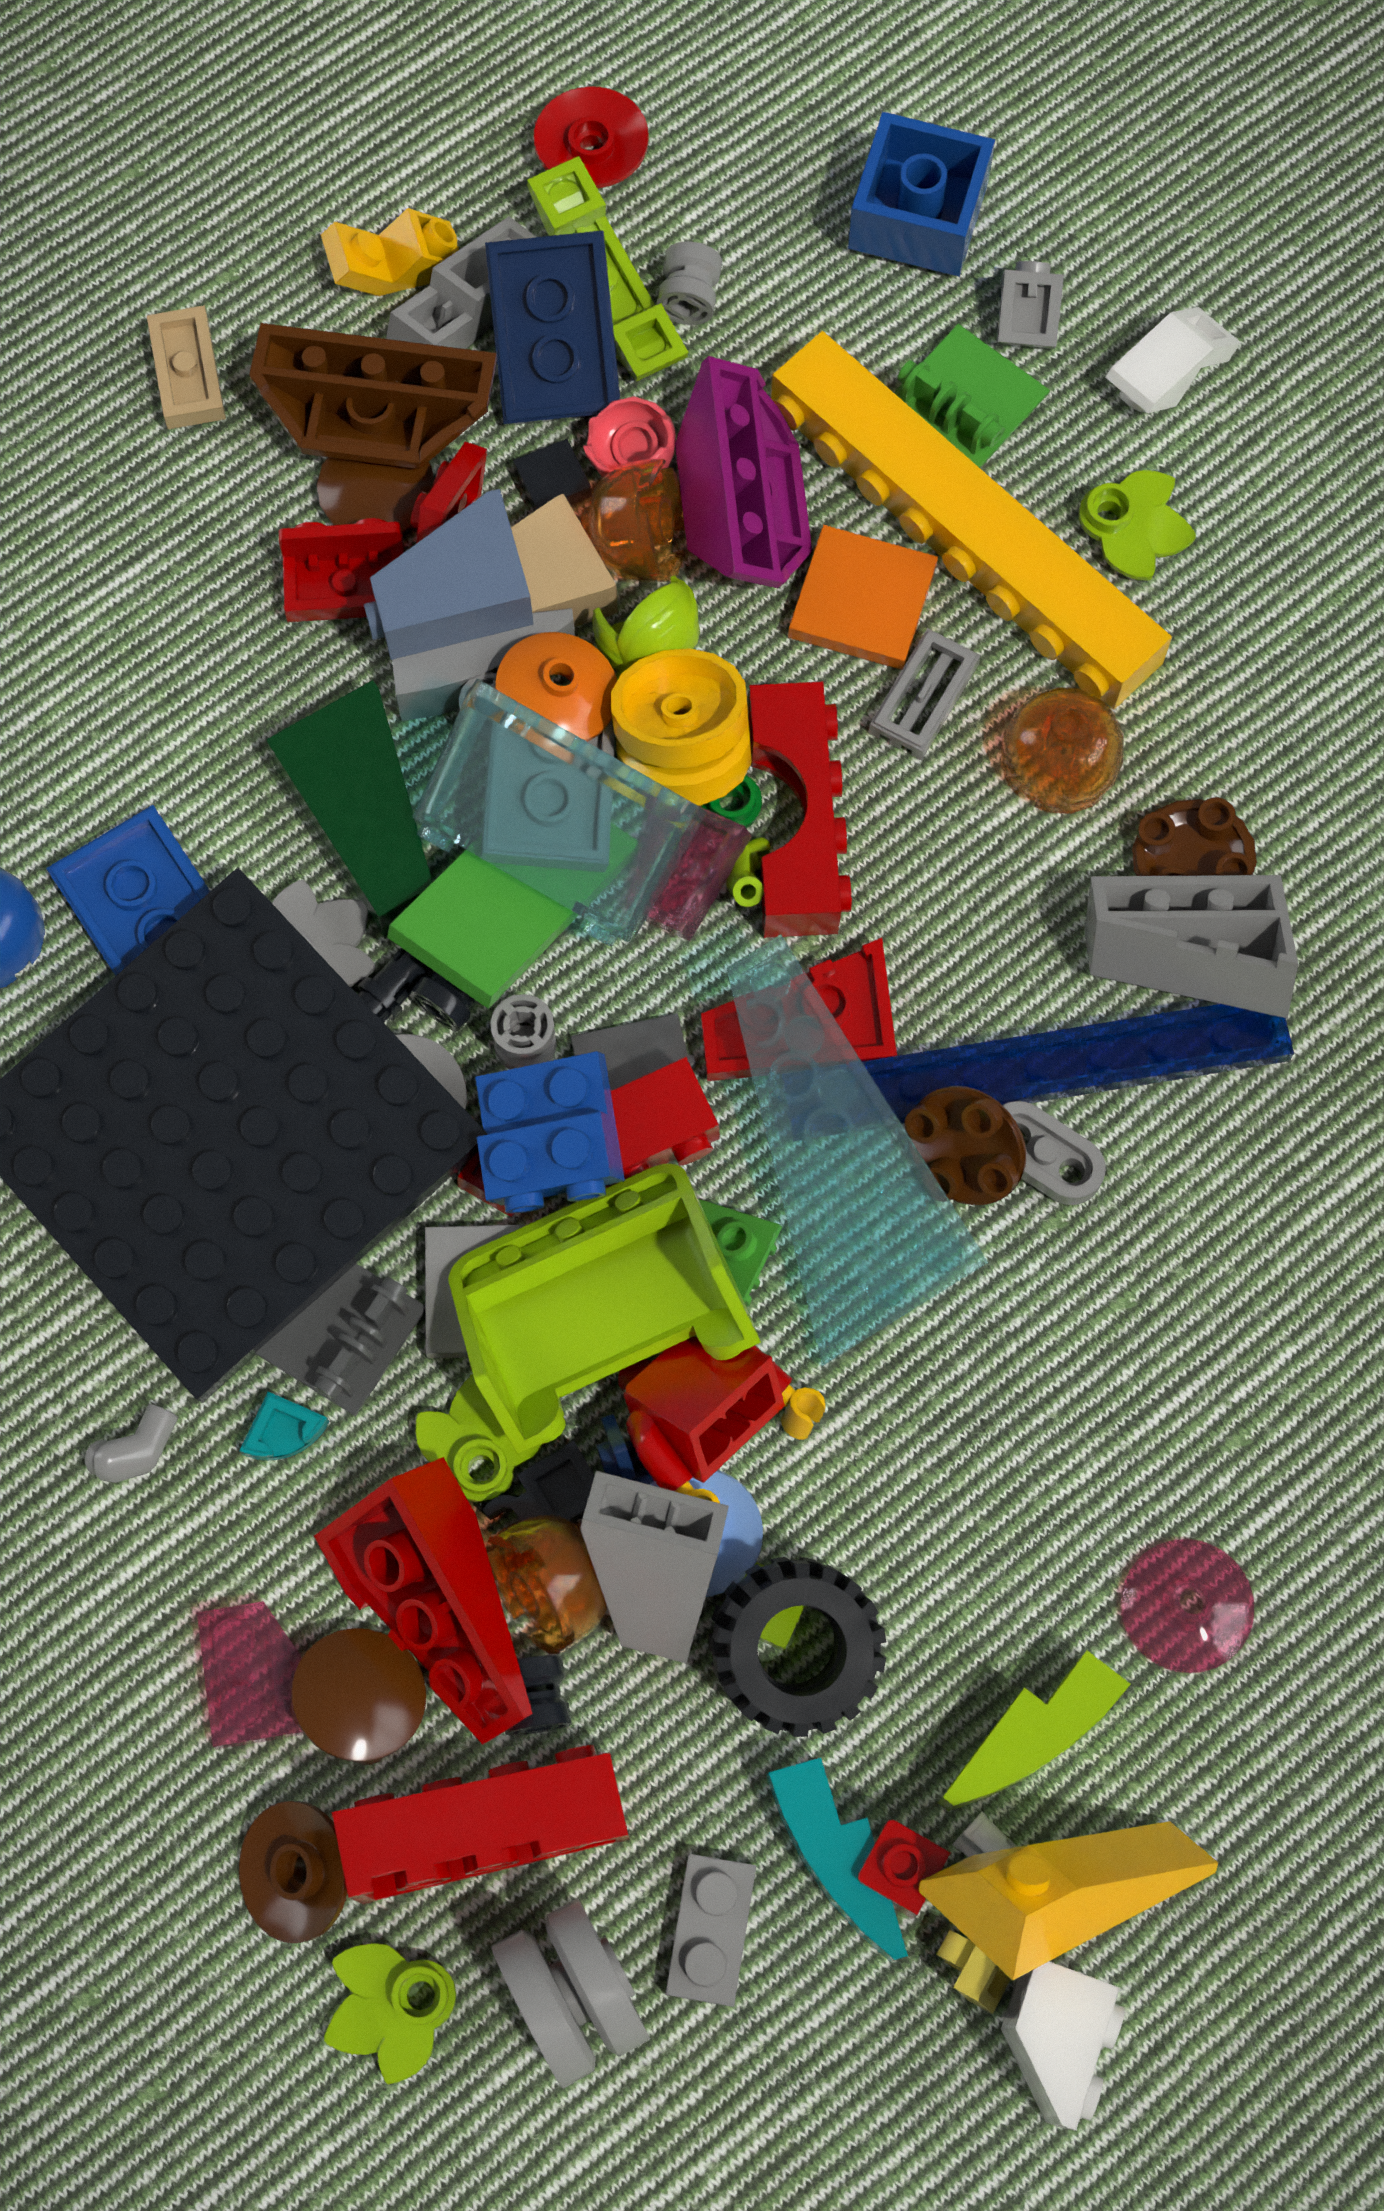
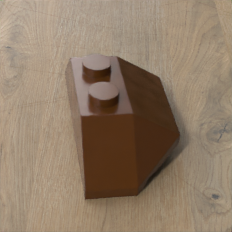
[249,323,497,469]

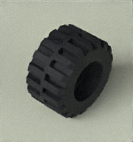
[708,1557,887,1737]

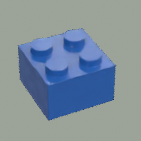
[848,111,995,277]

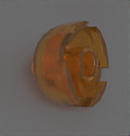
[581,459,685,583]
[1000,687,1124,814]
[487,1515,608,1655]

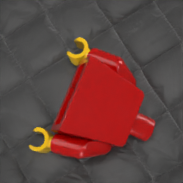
[618,1337,826,1503]

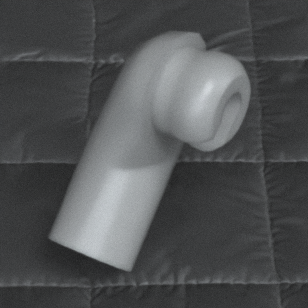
[85,1404,179,1483]

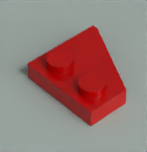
[411,441,487,544]

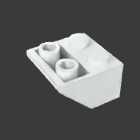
[1001,1962,1125,2131]

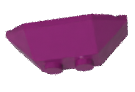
[675,356,812,588]

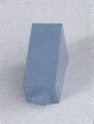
[364,489,534,660]

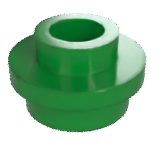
[701,775,762,832]

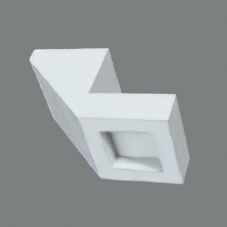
[1105,307,1241,413]

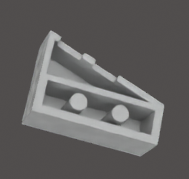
[1084,875,1298,1019]

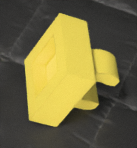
[936,1930,1011,2014]

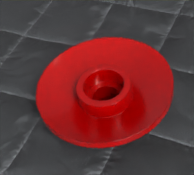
[534,86,649,189]

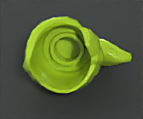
[592,575,700,680]

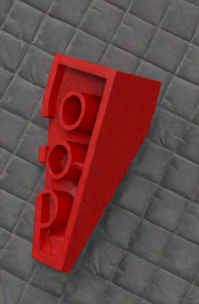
[314,1457,533,1745]

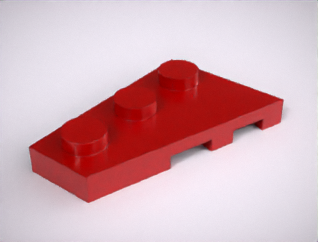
[701,937,897,1081]

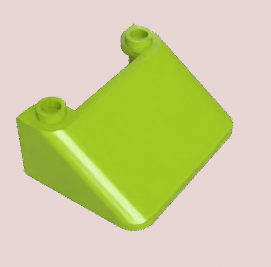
[448,1164,761,1454]

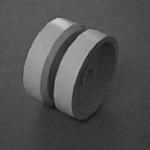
[491,1898,650,2089]

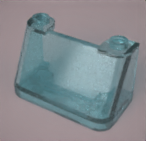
[412,679,707,947]

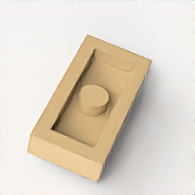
[146,305,226,429]

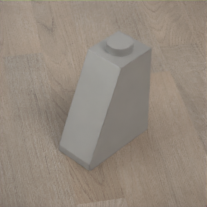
[580,1471,729,1663]

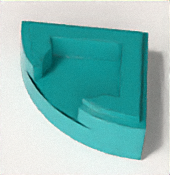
[239,1392,330,1461]

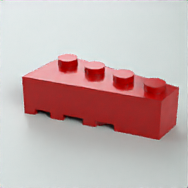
[332,1745,630,1904]

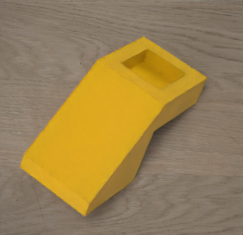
[321,208,459,296]

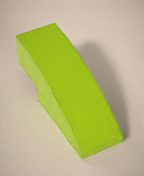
[938,1650,1131,1811]

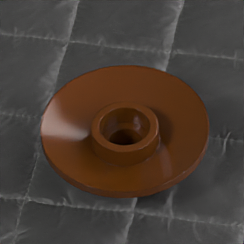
[239,1801,348,1943]

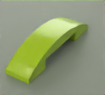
[527,156,689,382]

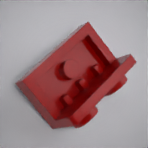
[278,518,405,622]

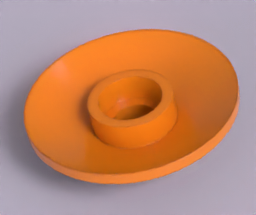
[495,632,617,748]

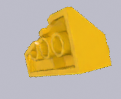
[919,1821,1218,1980]

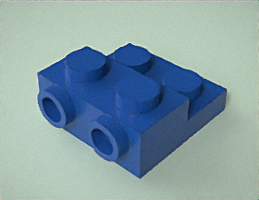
[475,1051,625,1213]

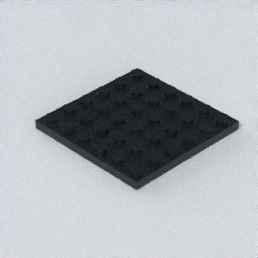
[0,867,488,1403]

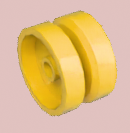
[611,648,752,808]

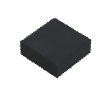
[513,439,592,511]

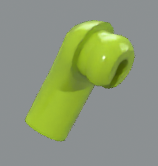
[726,837,771,907]

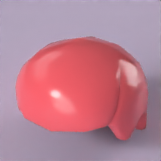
[583,396,676,488]

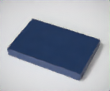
[485,230,621,426]

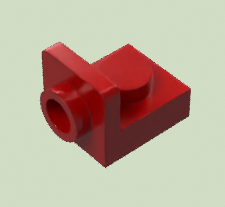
[858,1820,950,1919]

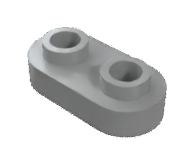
[1003,1101,1106,1205]

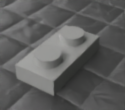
[666,1854,756,2007]

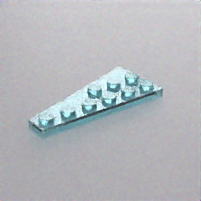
[726,935,988,1366]

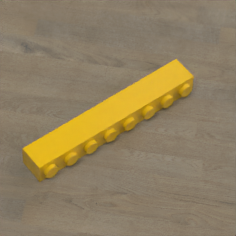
[771,330,1172,710]

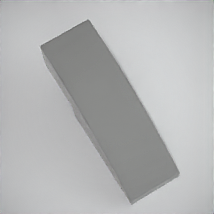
[386,216,536,349]
[392,608,575,721]

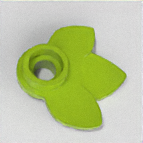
[1078,470,1196,581]
[416,1373,542,1503]
[324,1943,456,2084]

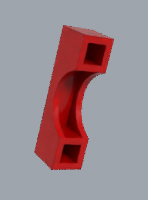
[748,681,852,938]

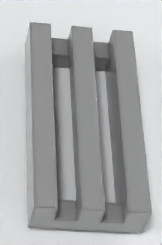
[868,628,981,761]

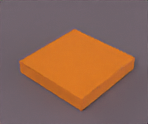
[788,525,938,670]

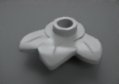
[272,879,375,987]

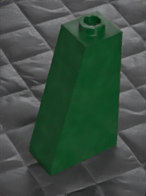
[266,680,432,939]

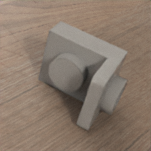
[996,261,1064,349]

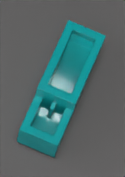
[767,1757,908,1962]

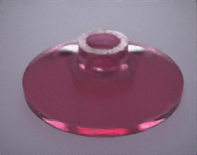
[1120,1539,1254,1674]

